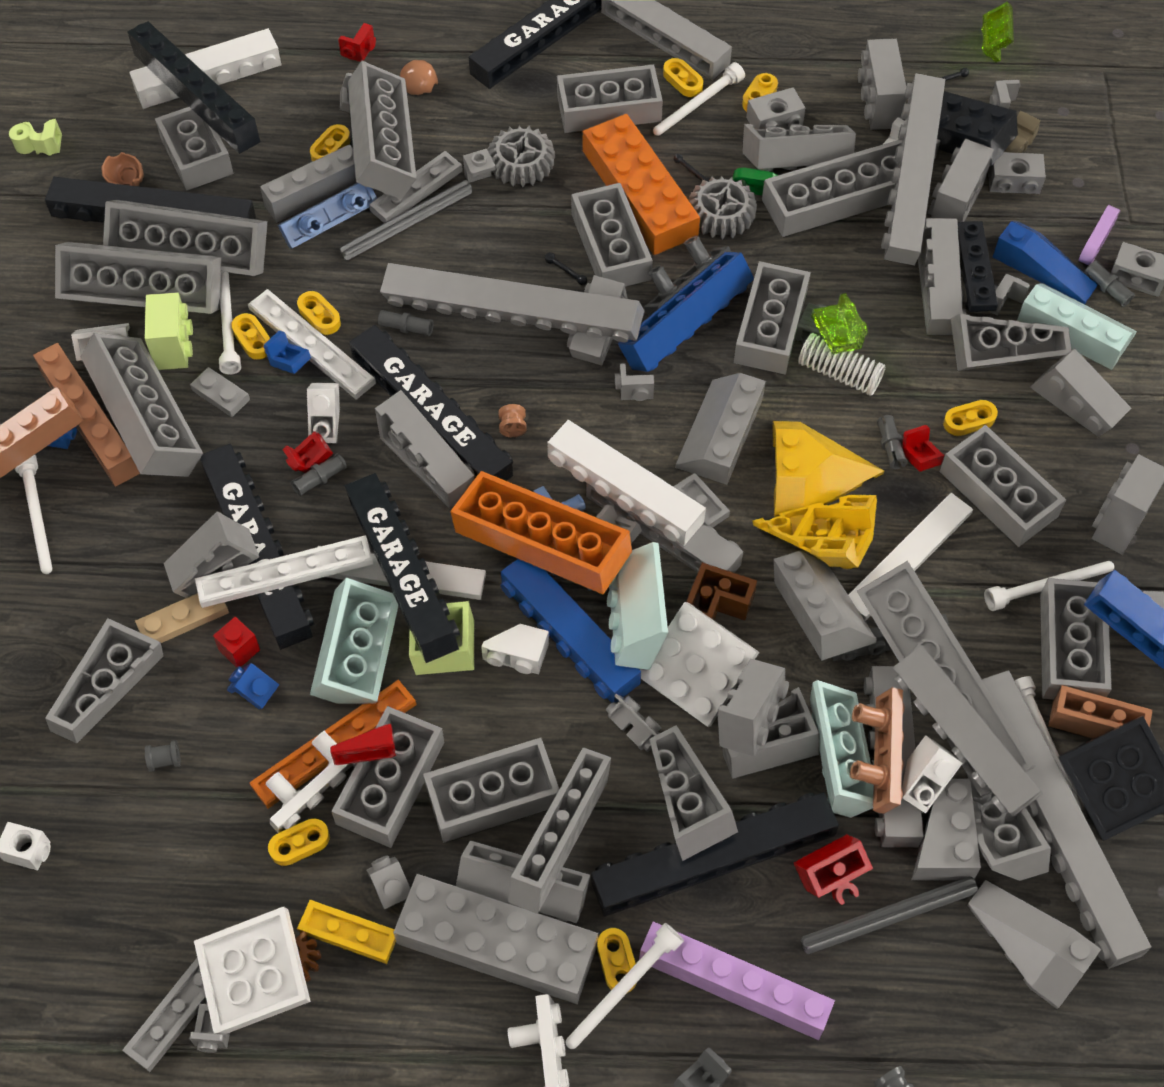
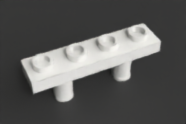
[266,731,357,833]
[508,994,569,1087]

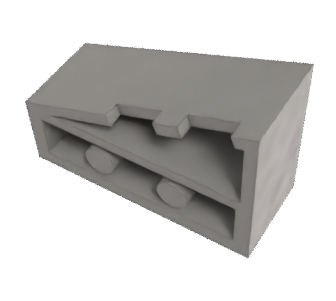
[164,512,259,598]
[718,659,789,757]
[723,687,819,779]
[911,779,981,880]

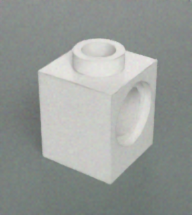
[0,822,51,870]

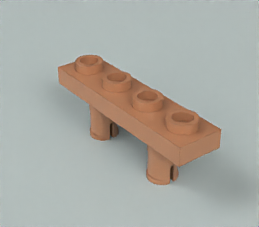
[850,687,905,814]

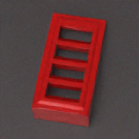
[330,724,396,765]

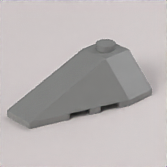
[967,880,1101,1009]

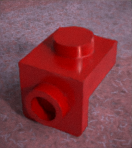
[338,23,376,62]
[902,425,944,472]
[282,431,333,473]

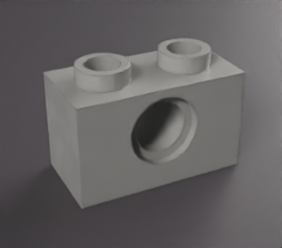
[746,87,806,129]
[988,152,1046,194]
[1111,242,1164,297]

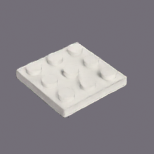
[640,602,759,727]
[194,907,311,1035]

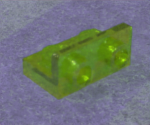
[981,2,1014,63]
[811,293,868,354]

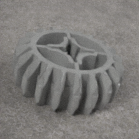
[488,125,555,187]
[689,175,757,240]

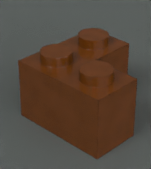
[687,562,757,621]

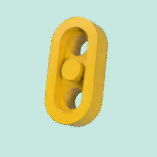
[663,58,703,97]
[742,73,778,112]
[310,124,351,161]
[297,291,341,335]
[232,313,270,359]
[943,400,998,436]
[268,819,330,866]
[597,928,637,993]

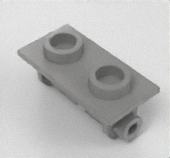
[606,694,661,752]

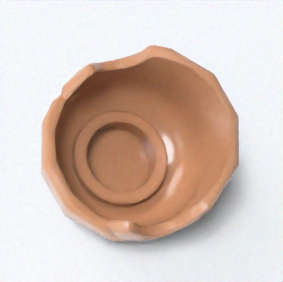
[400,60,438,95]
[101,152,144,186]

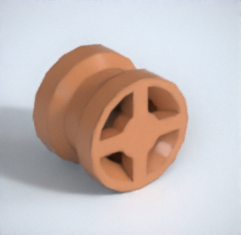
[499,404,527,437]

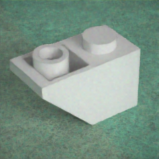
[307,383,340,443]
[482,624,549,674]
[902,735,963,813]

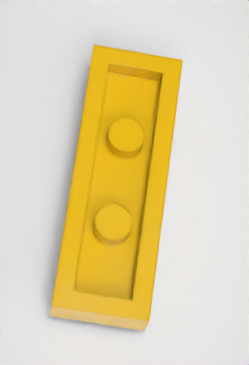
[297,900,396,964]

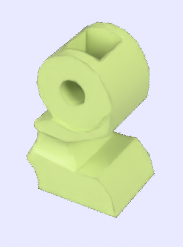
[9,119,62,156]

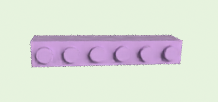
[639,922,835,1040]

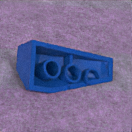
[993,221,1097,305]

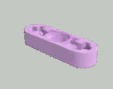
[1078,205,1120,265]

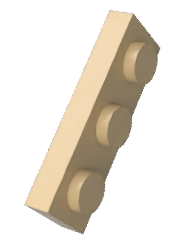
[135,593,229,643]

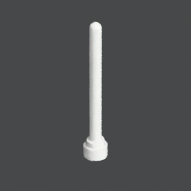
[653,62,745,136]
[219,271,241,374]
[15,455,52,574]
[984,561,1114,611]
[1015,676,1081,809]
[566,923,684,1049]

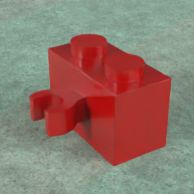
[794,834,873,905]

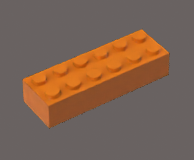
[583,113,700,255]
[450,471,632,594]

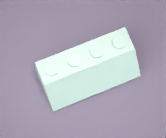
[1017,283,1137,370]
[607,542,668,670]
[310,577,398,704]
[810,680,874,818]

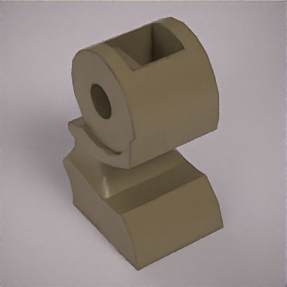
[1004,110,1041,153]

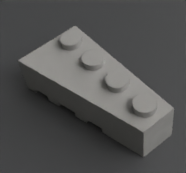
[743,124,856,172]
[918,218,966,335]
[951,314,1072,371]
[375,390,475,509]
[45,618,163,743]
[650,725,738,861]

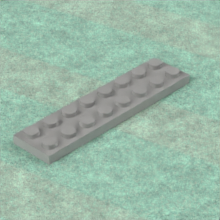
[857,560,1036,797]

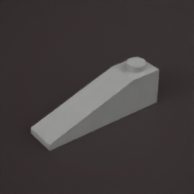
[967,775,1051,881]

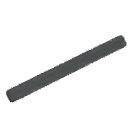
[339,180,472,260]
[801,877,978,954]

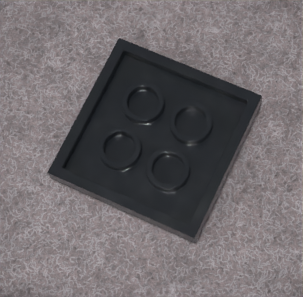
[1058,716,1164,841]

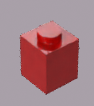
[213,617,260,668]

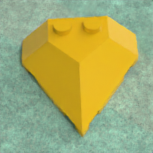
[772,421,884,517]
[752,495,877,569]

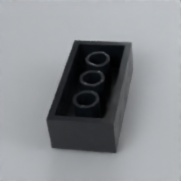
[903,91,1018,165]

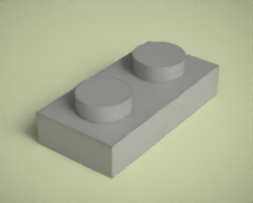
[190,367,250,417]
[673,473,730,528]

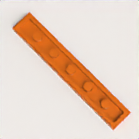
[250,679,417,809]

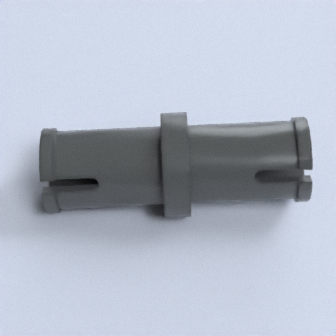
[1084,260,1135,307]
[378,310,434,336]
[877,415,907,469]
[291,453,347,496]

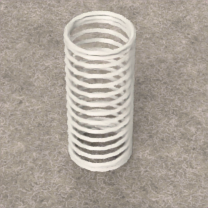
[798,333,885,396]

